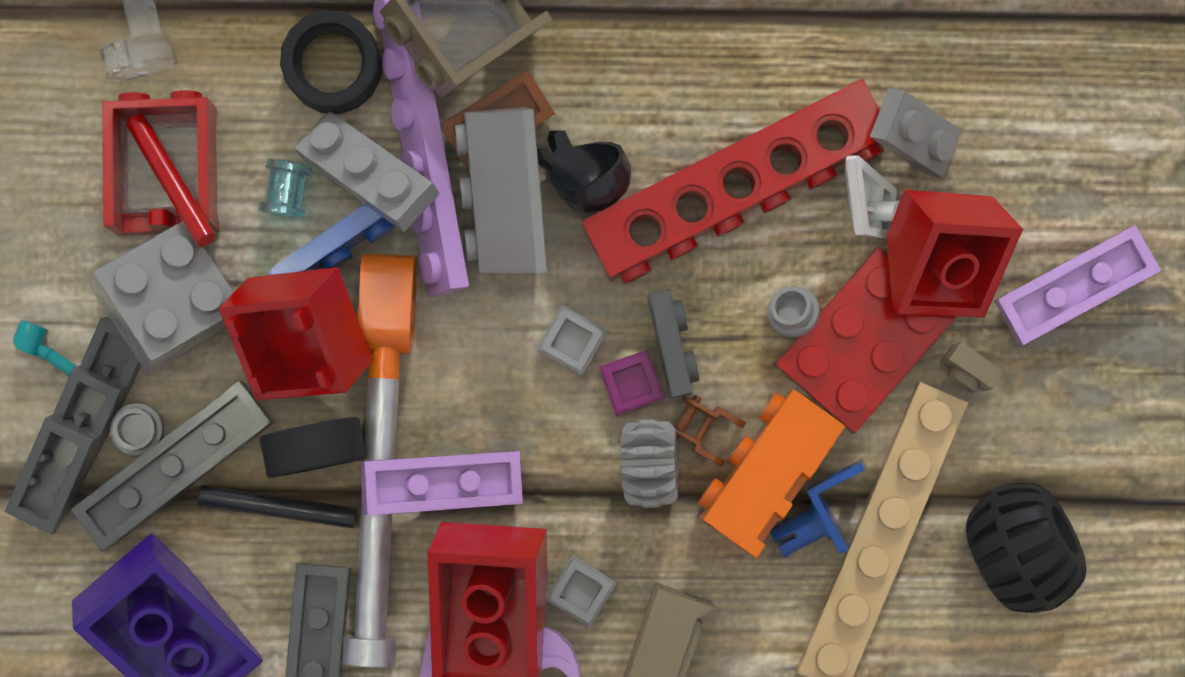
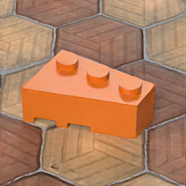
[697,389,845,558]

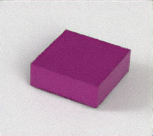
[599,349,665,416]

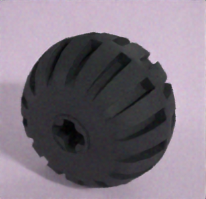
[966,483,1086,613]

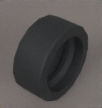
[280,10,382,114]
[260,417,367,478]

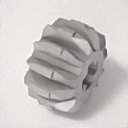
[620,419,679,508]

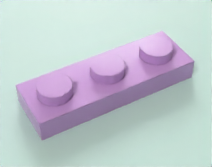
[994,225,1161,346]
[360,451,523,516]

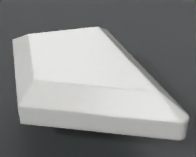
[845,156,900,240]

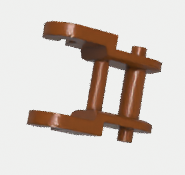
[673,395,746,467]

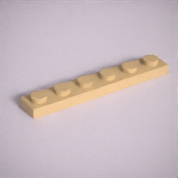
[795,382,969,677]

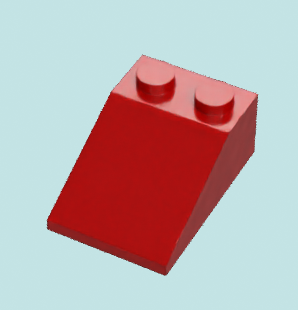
[427,522,548,677]

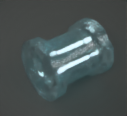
[258,159,313,219]

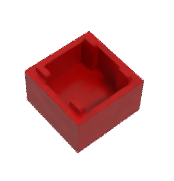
[218,267,373,400]

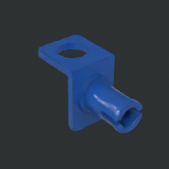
[770,459,866,558]

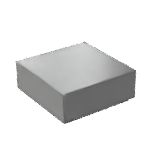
[537,305,608,376]
[546,554,617,627]

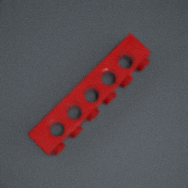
[581,78,884,285]

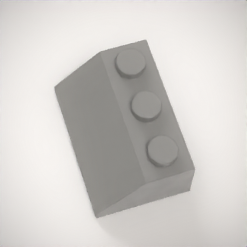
[455,107,547,274]

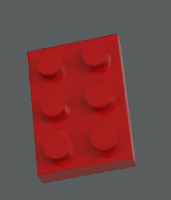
[774,247,956,434]

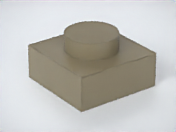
[940,342,1005,393]

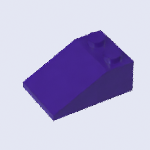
[72,533,263,677]

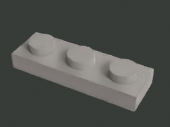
[295,111,440,232]

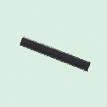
[198,485,358,529]

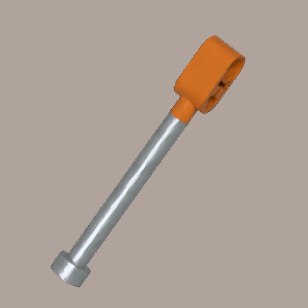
[342,253,417,667]

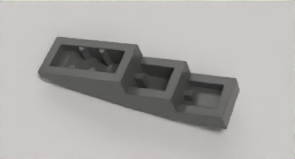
[5,316,141,534]

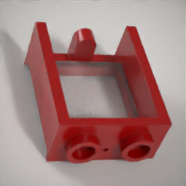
[102,90,220,236]

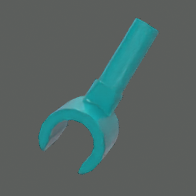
[13,321,76,376]

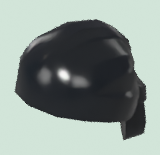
[537,130,631,214]

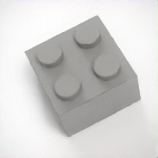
[91,221,234,375]

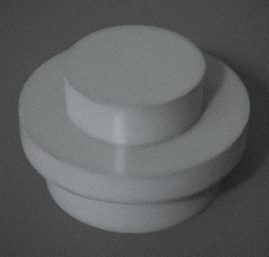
[767,286,820,338]
[110,403,164,455]

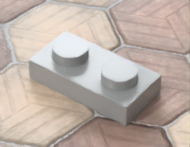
[870,88,962,178]

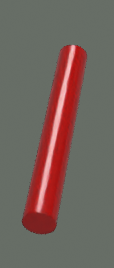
[126,114,216,247]

